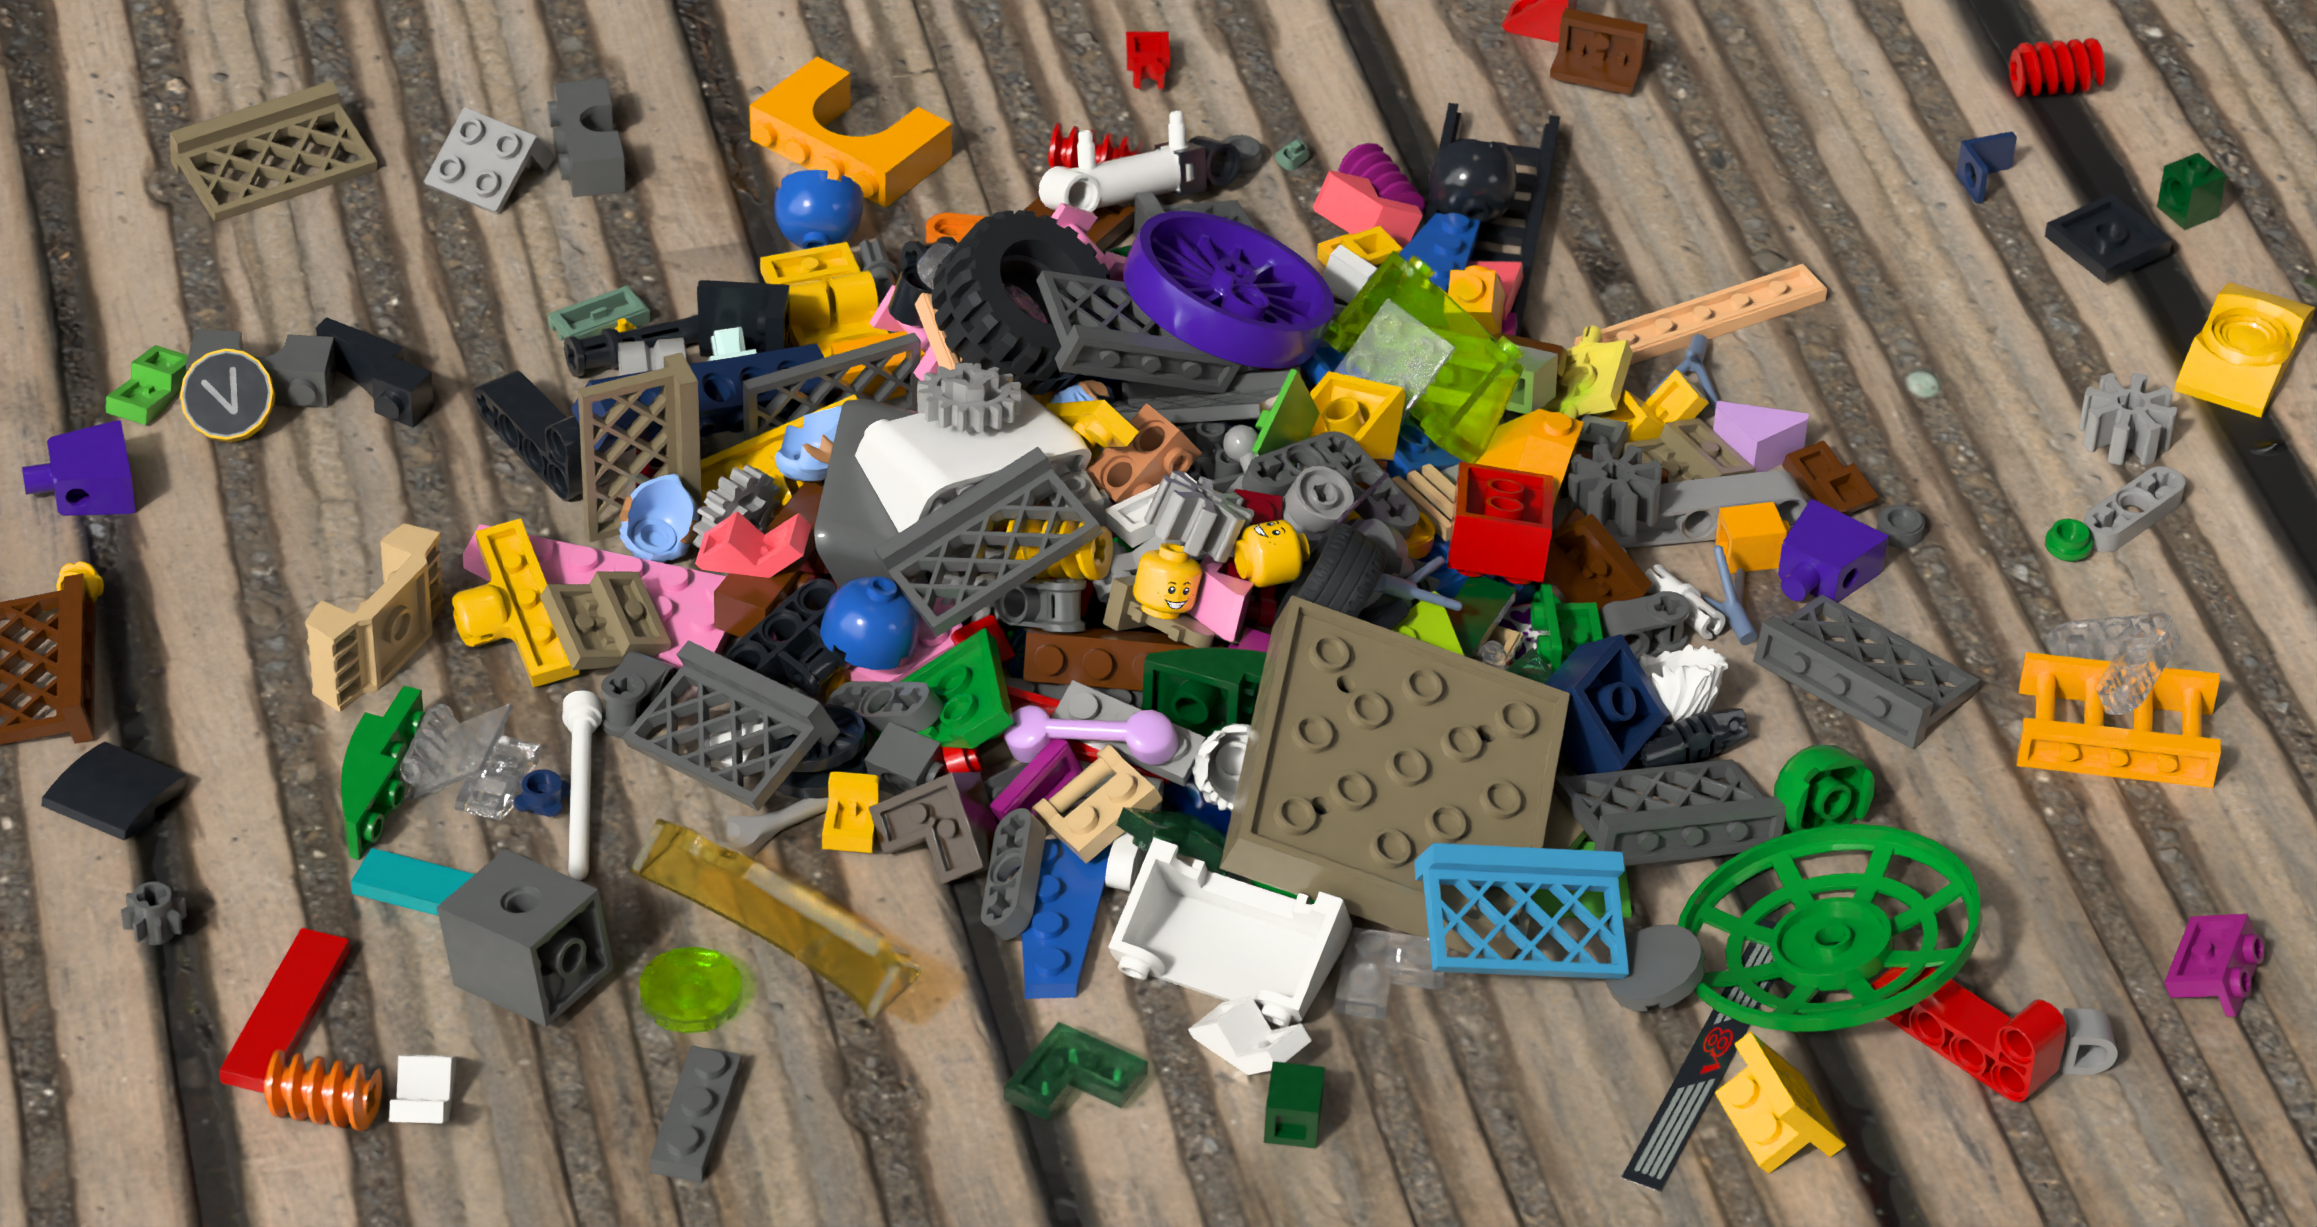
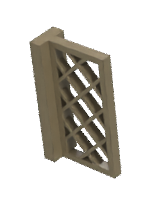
[170,81,377,223]
[578,352,702,543]

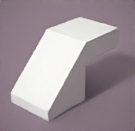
[1323,244,1378,309]
[1188,995,1311,1075]
[389,1054,457,1123]

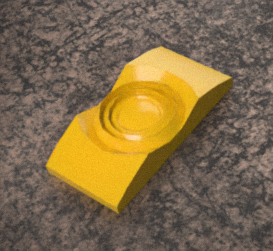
[2174,282,2315,418]

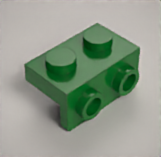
[1531,584,1603,679]

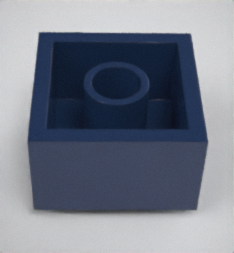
[1545,634,1670,775]

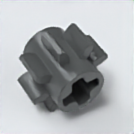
[121,882,187,945]

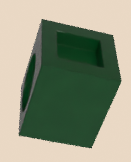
[2157,152,2226,231]
[1264,1061,1325,1149]

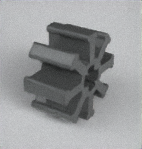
[1567,443,1662,537]

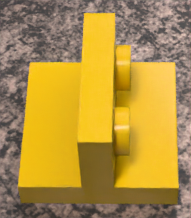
[1715,1031,1846,1174]

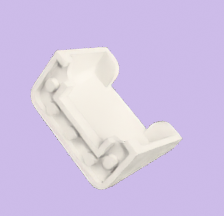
[855,389,1092,533]
[1108,838,1352,1027]

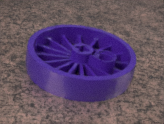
[1123,211,1334,369]

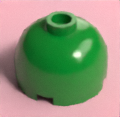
[1774,745,1875,832]

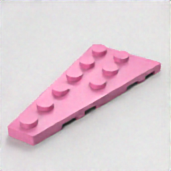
[463,524,731,669]

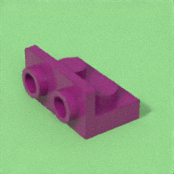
[2164,913,2264,1017]

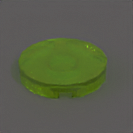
[639,947,742,1033]

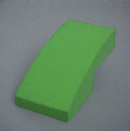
[106,345,188,425]

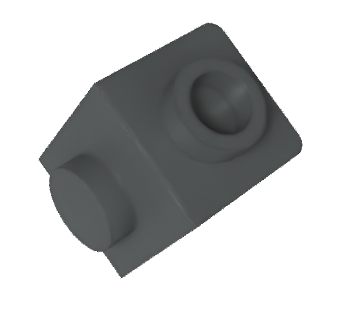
[1577,415,1630,458]

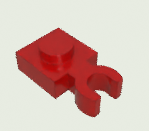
[1125,31,1170,89]

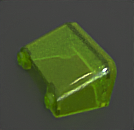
[1324,250,1525,464]

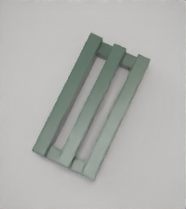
[548,285,650,341]

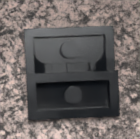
[41,741,187,840]

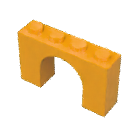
[750,56,952,208]

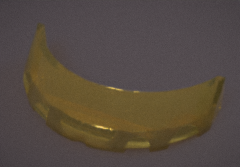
[630,818,922,1020]

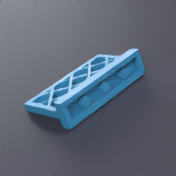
[1414,843,1629,979]

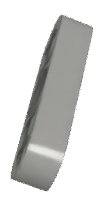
[2083,466,2185,552]

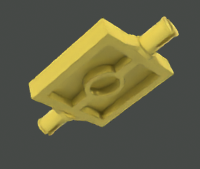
[1541,325,1633,419]

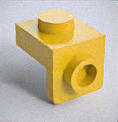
[822,772,880,853]

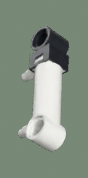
[1039,111,1242,212]

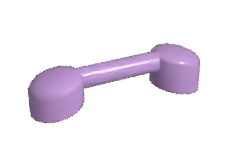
[1004,705,1178,765]

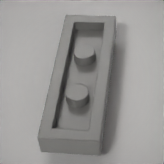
[1051,680,1206,786]

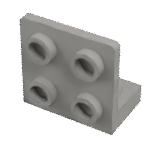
[424,107,554,214]

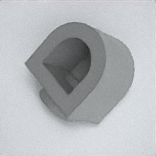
[2060,1008,2118,1075]

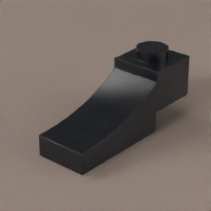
[316,317,434,428]

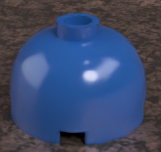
[774,170,864,249]
[820,576,920,670]

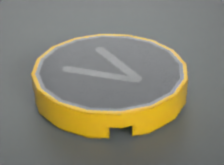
[180,349,276,443]

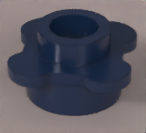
[514,769,571,817]

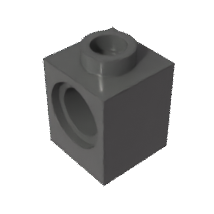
[865,722,948,796]

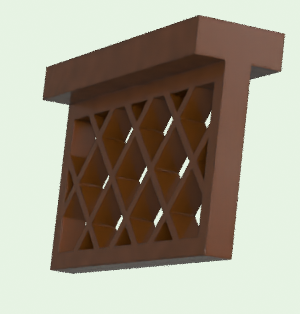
[0,573,96,745]

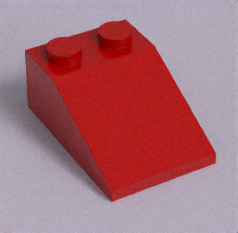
[1447,461,1553,584]

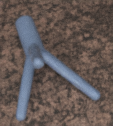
[1650,334,1718,413]
[1701,545,1757,645]
[1374,556,1462,611]

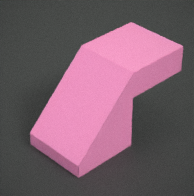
[1187,554,1254,642]

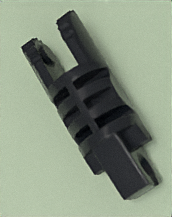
[1629,708,1749,768]

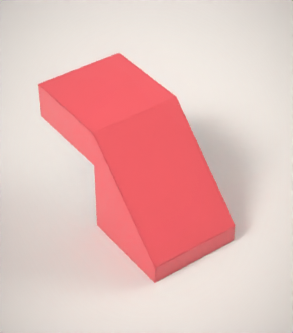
[1313,170,1423,248]
[695,511,812,578]

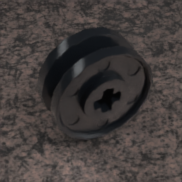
[762,704,869,799]

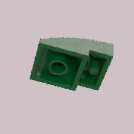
[1142,648,1267,740]

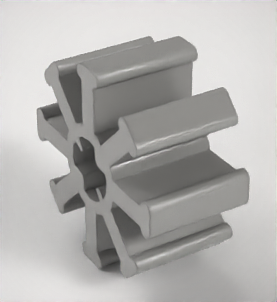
[2079,373,2177,465]
[1144,471,1254,562]

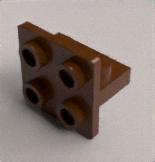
[1550,8,1652,94]
[1543,509,1653,611]

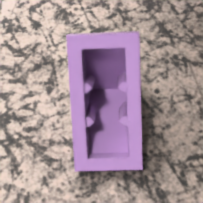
[1713,401,1809,473]

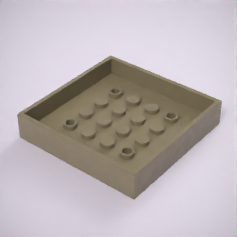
[1220,595,1570,959]

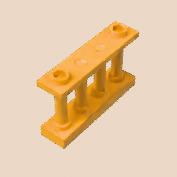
[2017,652,2221,788]

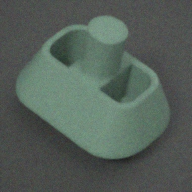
[1275,139,1310,170]

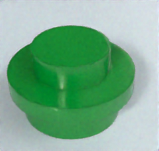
[2045,519,2093,561]

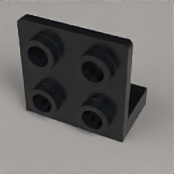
[697,280,791,357]

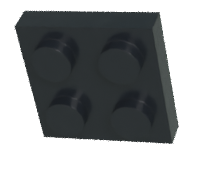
[2045,193,2172,283]

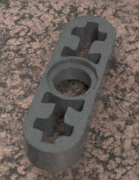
[826,681,943,732]
[981,808,1046,940]

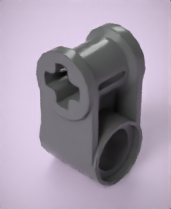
[995,578,1086,632]
[1598,591,1690,660]
[601,650,680,738]

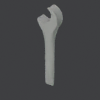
[717,797,829,863]

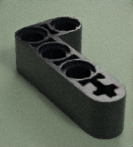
[473,370,609,501]

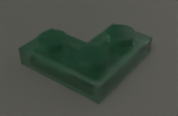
[1116,807,1232,877]
[1004,1021,1148,1121]

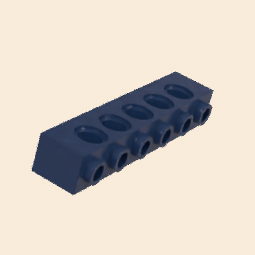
[571,344,840,453]

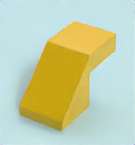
[1317,226,1403,268]
[1599,369,1709,453]

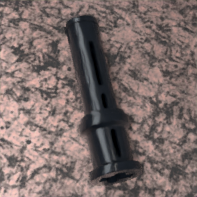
[564,314,699,377]

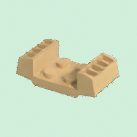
[305,524,445,712]

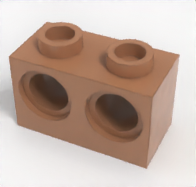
[1085,403,1202,505]

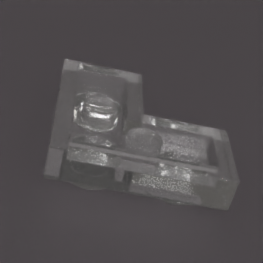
[1334,927,1449,1020]

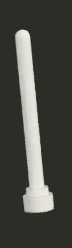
[562,691,602,880]

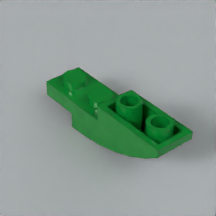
[341,685,428,860]

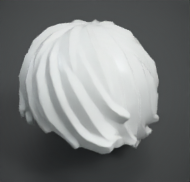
[1639,644,1728,723]
[1192,724,1251,812]

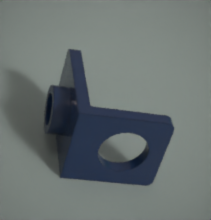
[1956,131,2017,203]

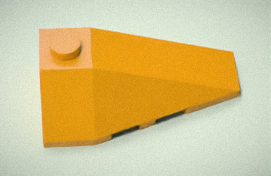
[1474,409,1584,515]

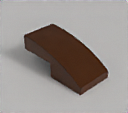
[1782,440,1879,515]

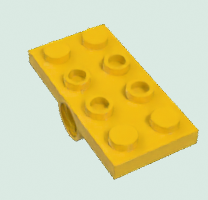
[760,242,889,358]

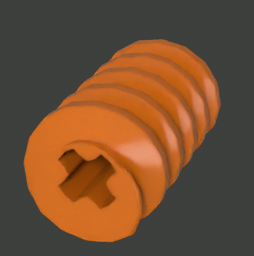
[264,1049,382,1132]

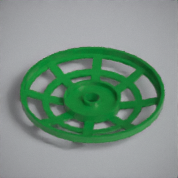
[1678,824,1983,1032]

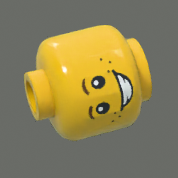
[1233,520,1310,587]
[1133,543,1202,620]

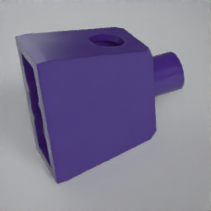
[22,420,136,516]
[1778,499,1889,603]

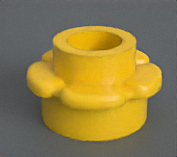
[56,561,104,603]

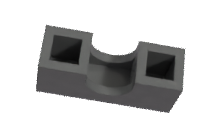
[547,78,625,197]
[186,329,336,408]

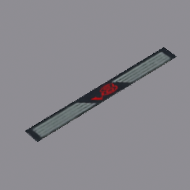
[1621,919,1777,1192]

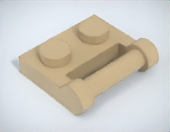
[1032,744,1163,864]

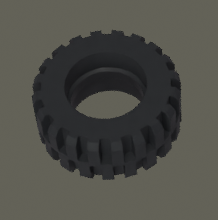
[932,210,1117,395]

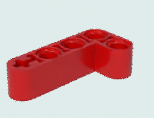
[1870,967,2066,1102]

